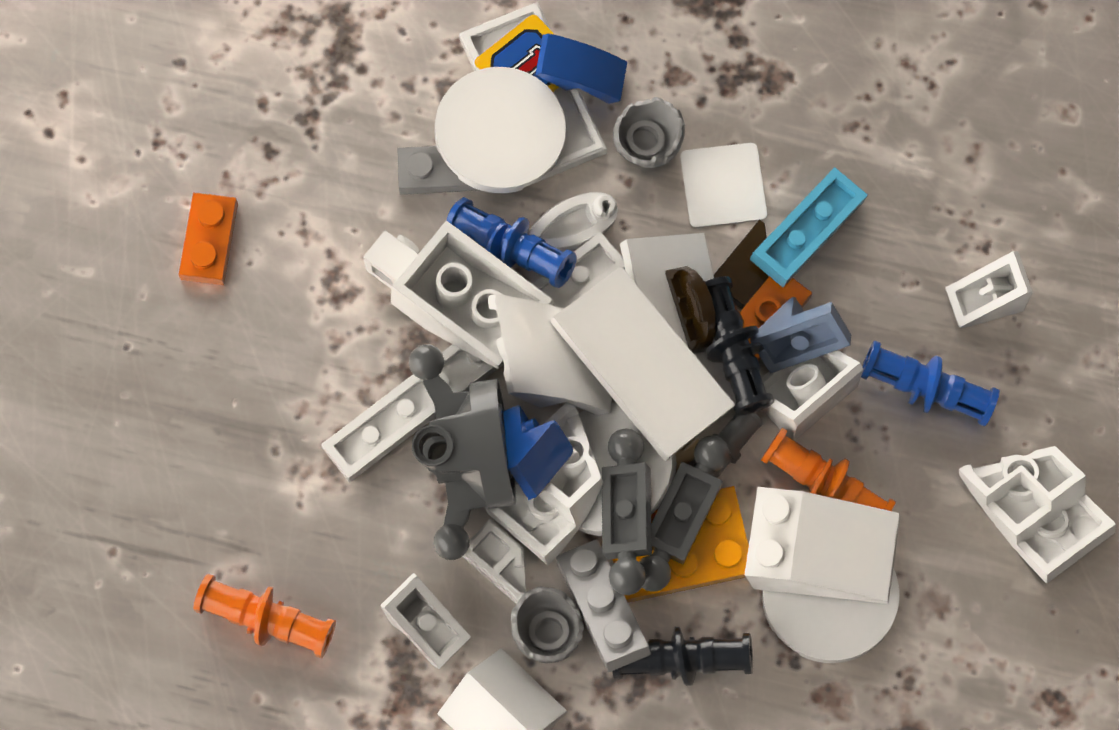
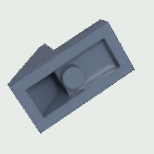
[750,297,851,374]

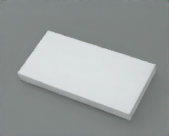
[459,2,607,186]
[620,233,737,405]
[550,266,735,461]

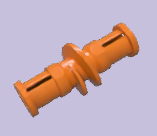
[761,427,896,511]
[193,574,336,659]

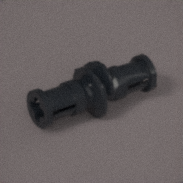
[705,276,774,415]
[612,627,753,686]

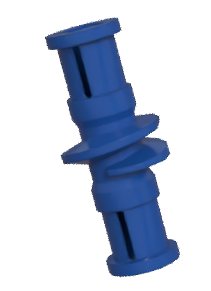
[447,197,577,288]
[861,340,1000,426]

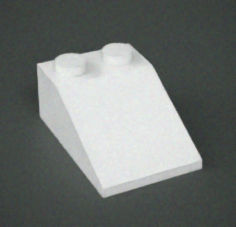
[391,220,552,369]
[745,487,900,604]

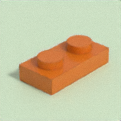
[179,192,238,285]

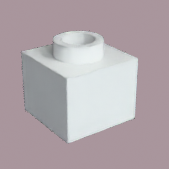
[363,230,420,288]

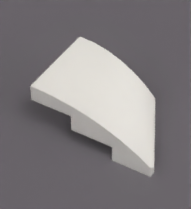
[488,294,612,416]
[485,402,603,565]
[959,446,1116,584]

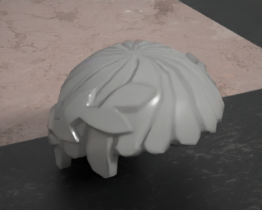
[613,97,685,168]
[510,586,584,663]

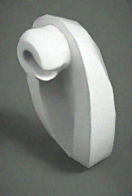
[528,192,618,252]

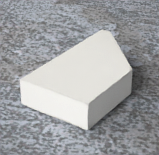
[462,519,526,604]

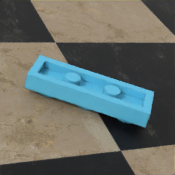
[750,167,868,287]

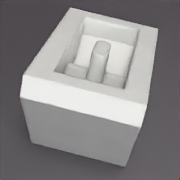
[946,251,1033,328]

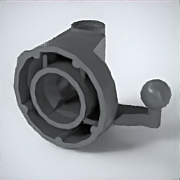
[408,344,516,560]

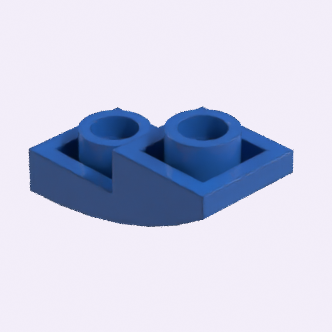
[535,33,627,104]

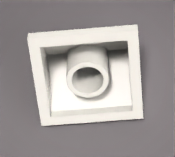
[762,350,863,441]
[437,648,567,730]

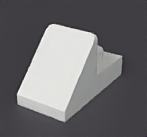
[380,573,471,669]

